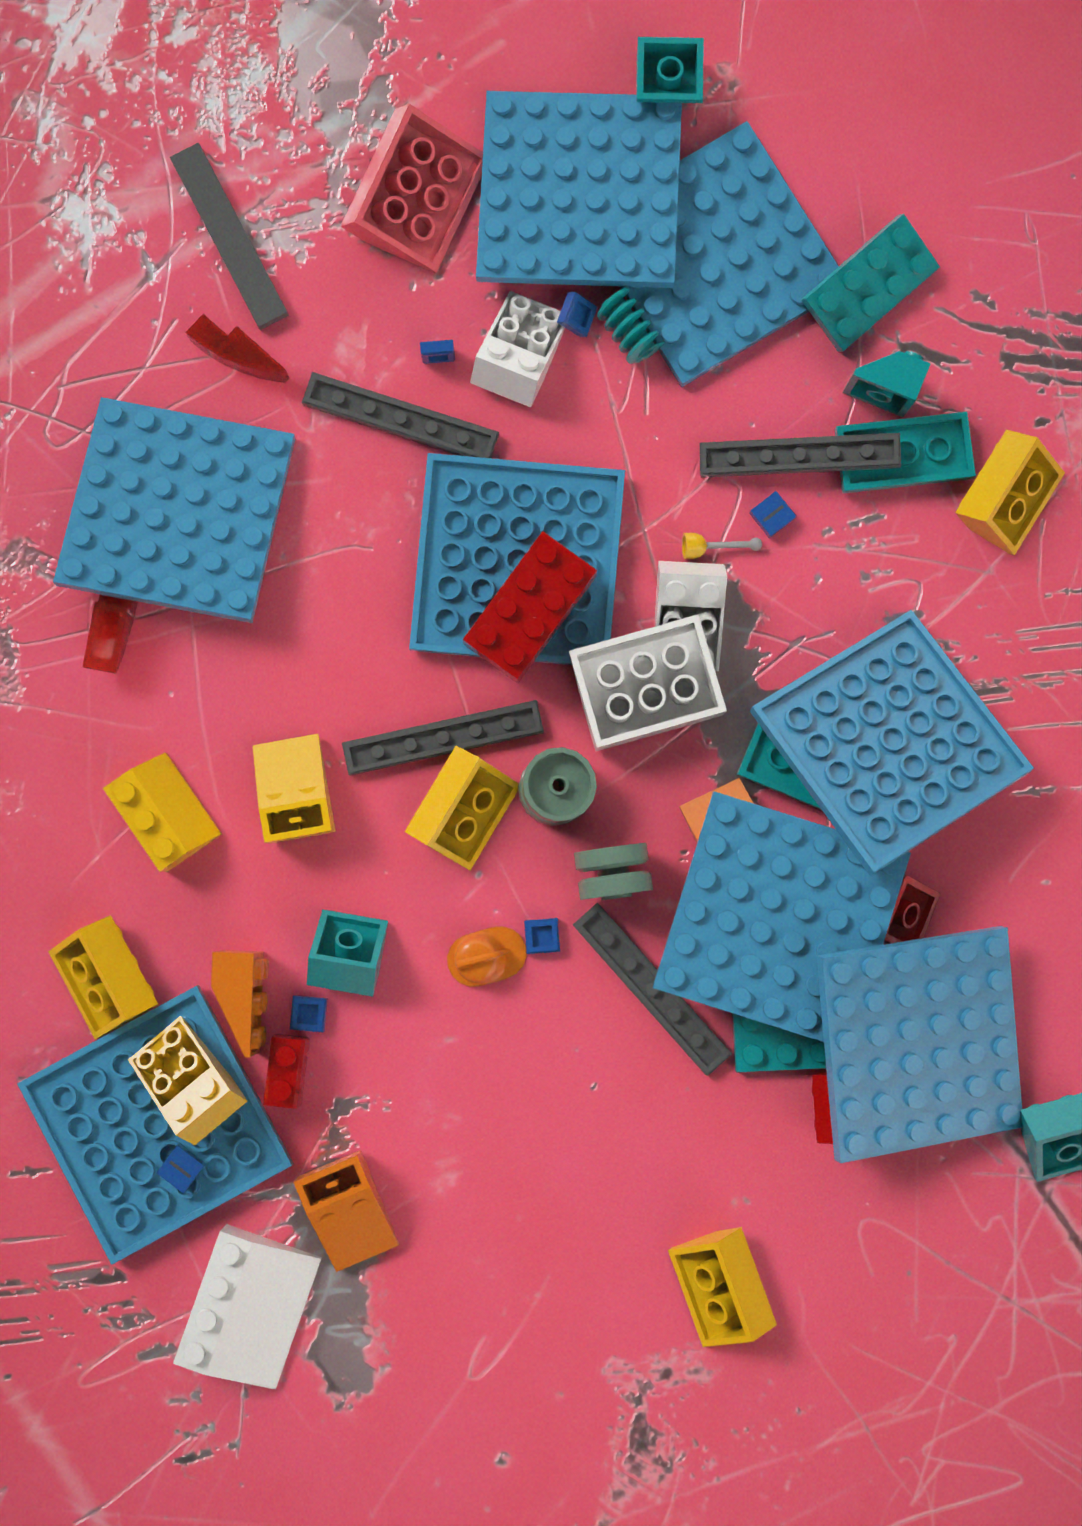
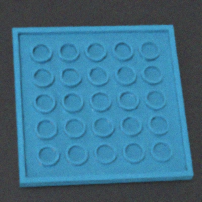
[476,91,682,288]
[619,121,839,387]
[53,397,295,623]
[409,453,625,665]
[750,610,1034,876]
[652,791,911,1042]
[816,926,1023,1163]
[17,985,294,1265]

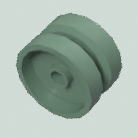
[518,747,597,826]
[574,843,653,900]

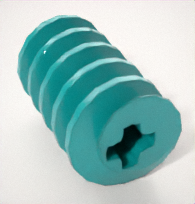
[597,287,665,364]

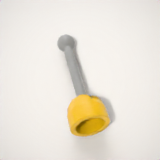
[682,532,762,559]

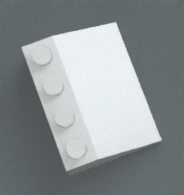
[569,615,727,751]
[173,1224,322,1389]

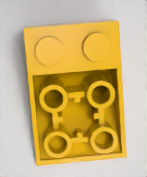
[253,734,336,844]
[128,1016,247,1146]

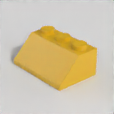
[955,430,1065,555]
[404,746,519,871]
[103,752,222,872]
[48,915,158,1040]
[668,1227,777,1347]

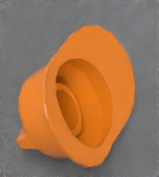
[447,926,527,987]

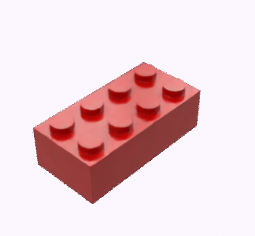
[463,531,597,684]

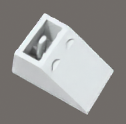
[470,291,565,407]
[655,561,727,671]

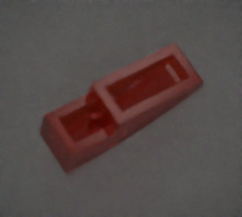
[185,313,290,383]
[82,594,138,674]

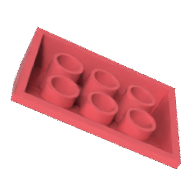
[341,104,483,273]

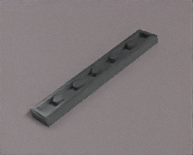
[170,142,289,330]
[302,372,499,458]
[699,433,901,478]
[342,700,544,776]
[573,903,732,1076]

